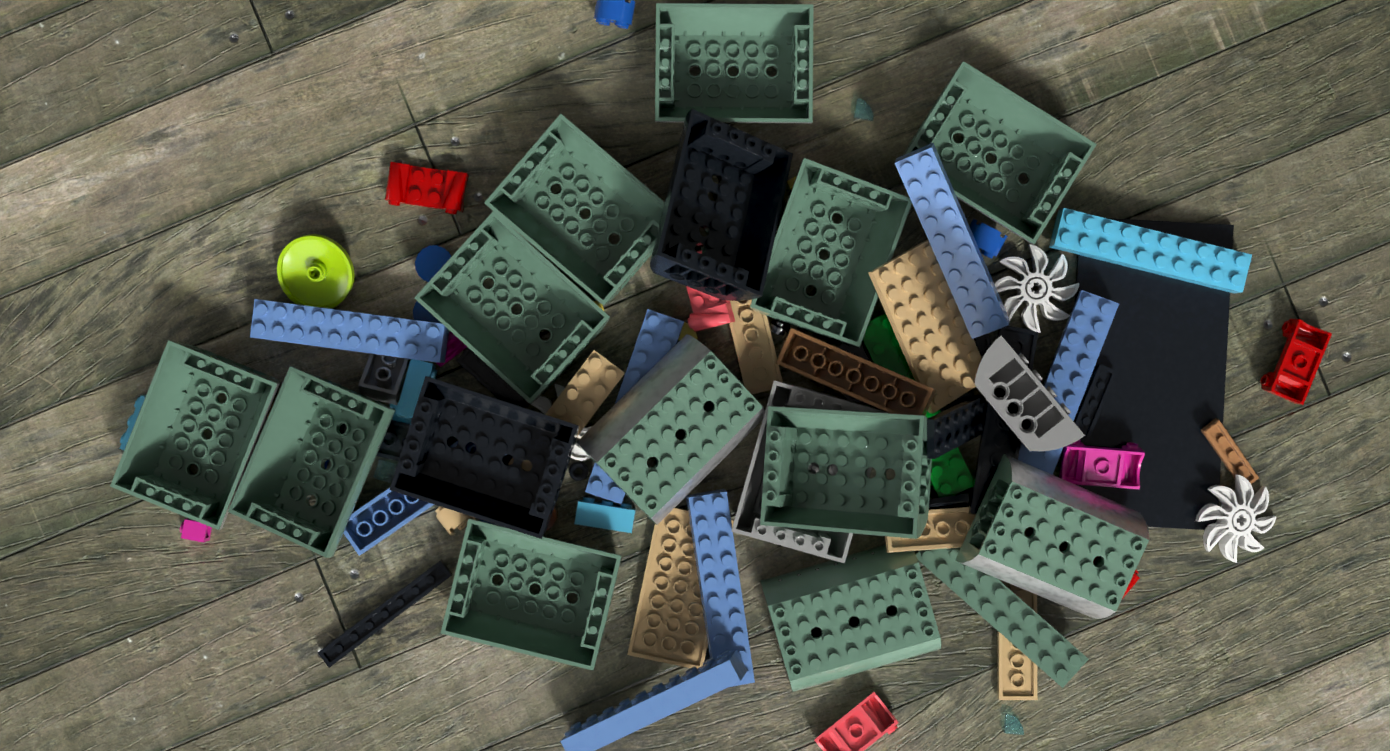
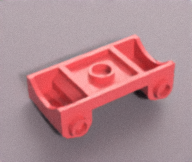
[686,250,735,332]
[814,691,899,751]

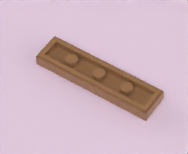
[1201,418,1259,484]

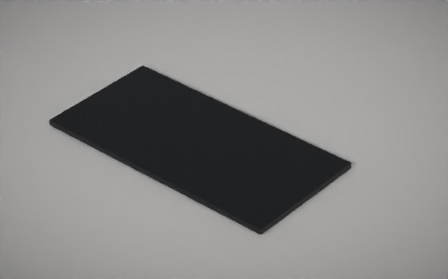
[1073,218,1234,530]

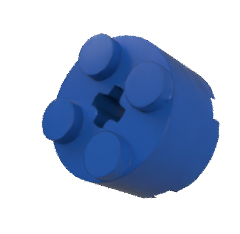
[594,0,636,29]
[969,219,1008,259]

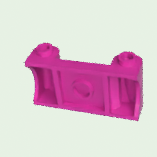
[1059,439,1145,489]

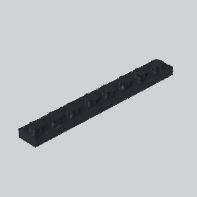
[318,559,453,668]

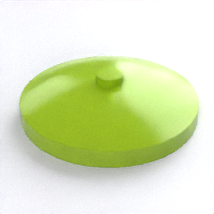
[277,234,354,308]

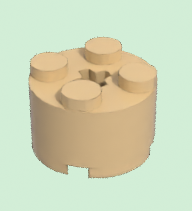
[435,506,476,535]

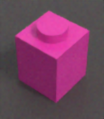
[180,518,212,543]

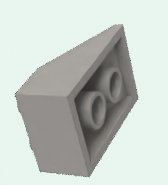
[358,354,410,405]

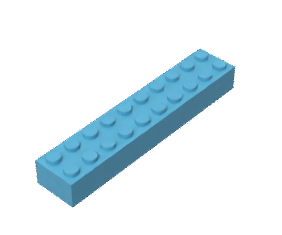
[1049,208,1252,294]

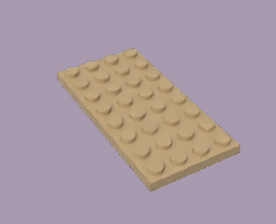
[868,239,982,413]
[627,508,734,668]

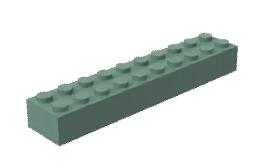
[915,548,1089,688]

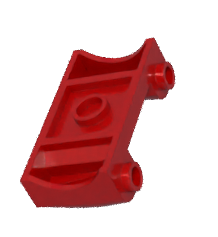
[385,162,469,215]
[1260,319,1332,405]

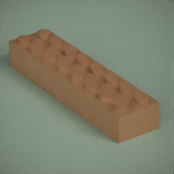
[776,328,936,416]

